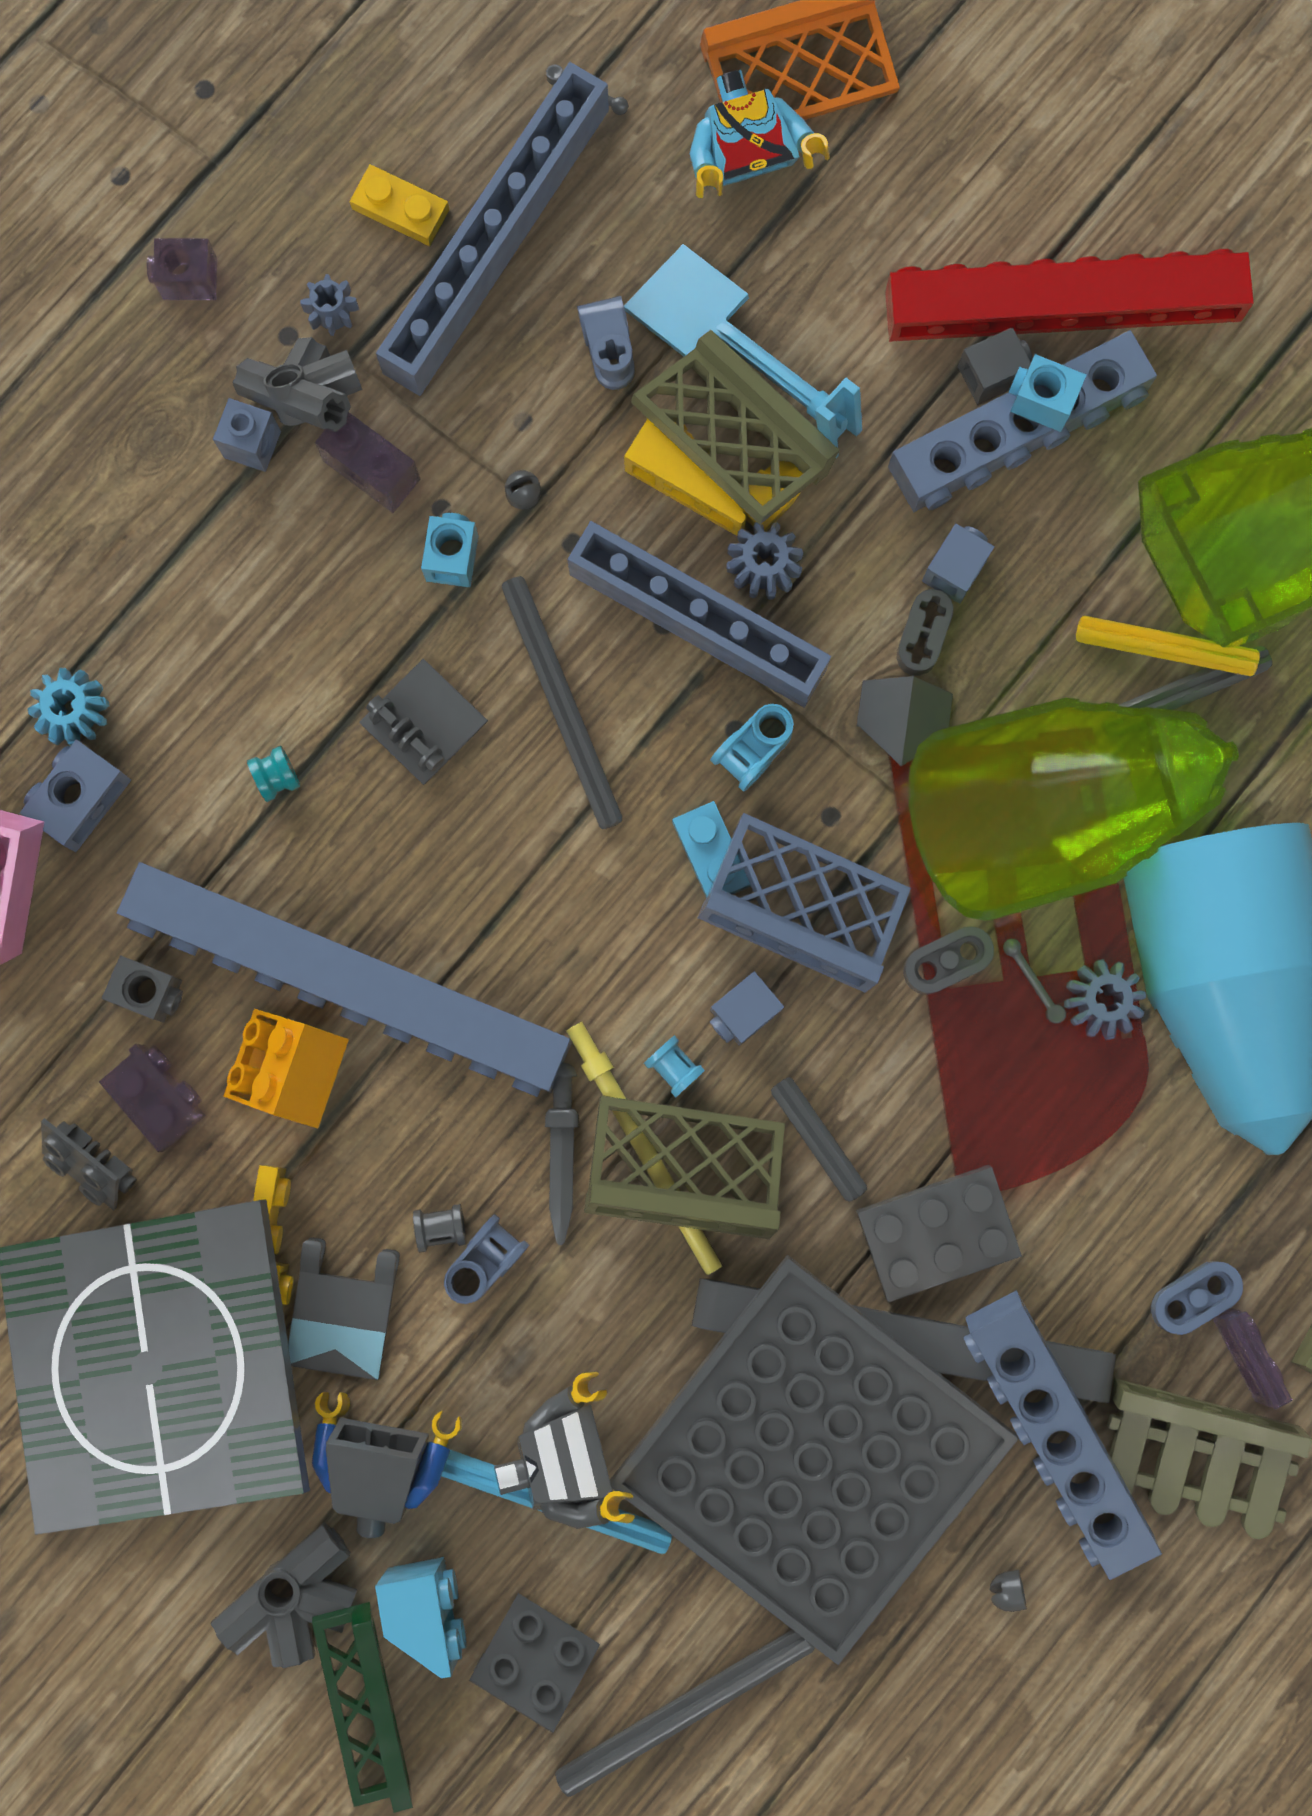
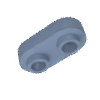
[1151,1261,1243,1335]

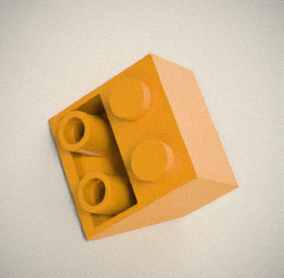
[223,1008,349,1129]

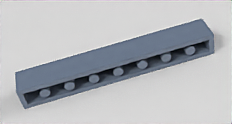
[376,62,609,396]

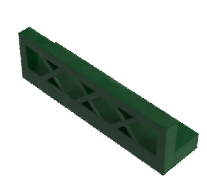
[312,1602,413,1813]

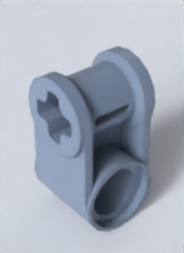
[577,296,635,390]
[444,1214,530,1304]

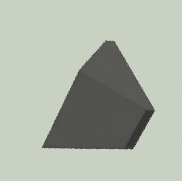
[856,676,953,766]

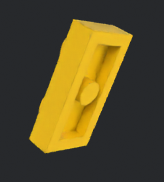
[349,164,450,247]

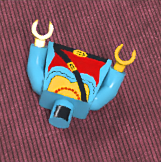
[689,70,830,198]

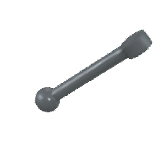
[546,64,629,115]
[1003,939,1066,1024]

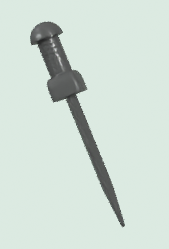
[545,1062,579,1245]

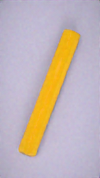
[1076,616,1260,676]

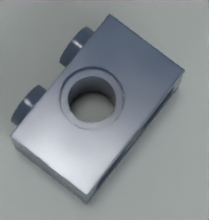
[19,739,131,852]

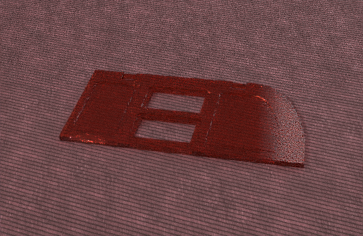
[888,720,1149,1191]

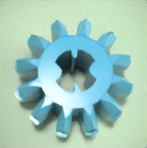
[27,668,110,746]

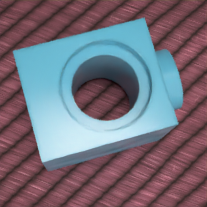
[1008,354,1086,432]
[421,513,478,588]

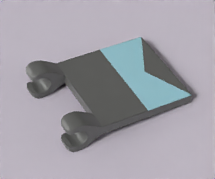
[288,1237,400,1380]

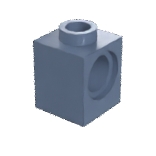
[213,398,281,472]
[922,523,995,604]
[709,971,784,1046]

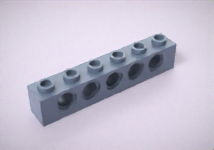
[888,330,1157,513]
[963,1290,1162,1580]

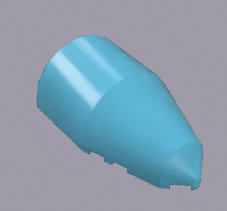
[1120,823,1312,1155]

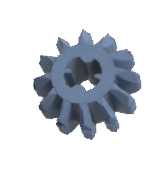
[726,522,803,600]
[1064,959,1146,1040]

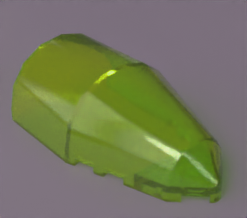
[908,697,1239,921]

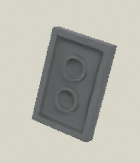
[856,1165,1022,1302]

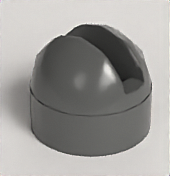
[505,470,541,510]
[989,1570,1027,1612]

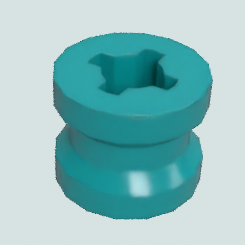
[247,745,300,802]

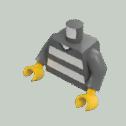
[494,1372,635,1529]

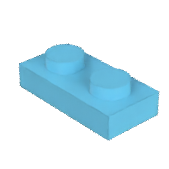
[672,801,751,898]

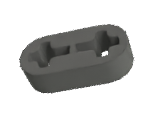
[896,589,953,676]

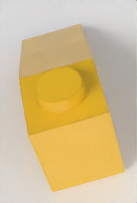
[624,418,746,536]

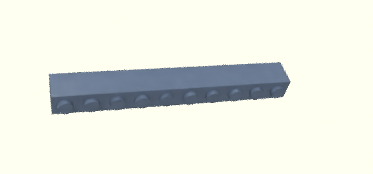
[117,862,572,1097]

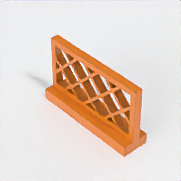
[700,0,900,120]

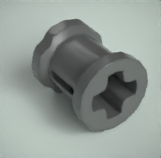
[413,1204,467,1253]

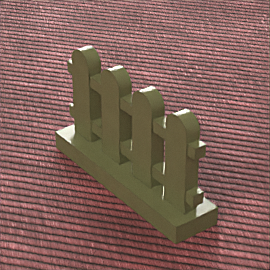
[1107,1378,1312,1539]

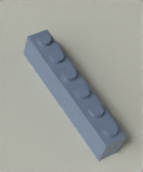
[567,521,831,708]

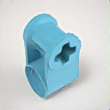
[710,704,794,792]

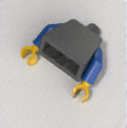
[312,1392,462,1538]

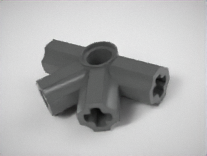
[232,337,363,432]
[211,1522,357,1668]

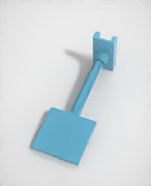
[624,244,862,458]

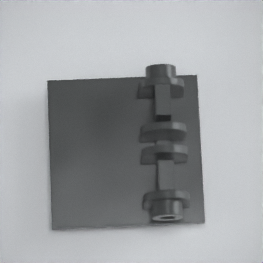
[359,659,488,785]
[41,1118,137,1211]
[469,1593,600,1733]

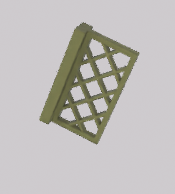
[631,330,840,525]
[584,1096,785,1239]

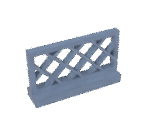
[697,813,911,993]

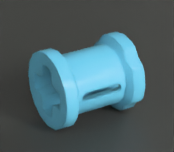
[643,1035,705,1097]

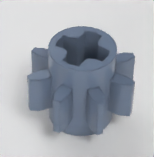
[300,274,359,336]

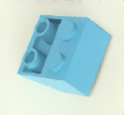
[375,1557,466,1679]

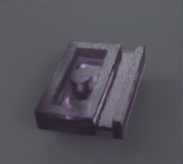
[1213,1308,1293,1410]

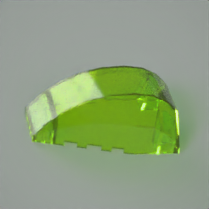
[1138,428,1312,648]

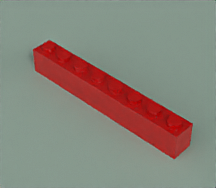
[885,249,1254,342]

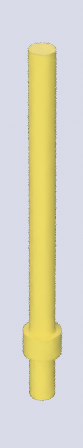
[566,1022,722,1275]

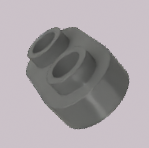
[903,926,994,995]

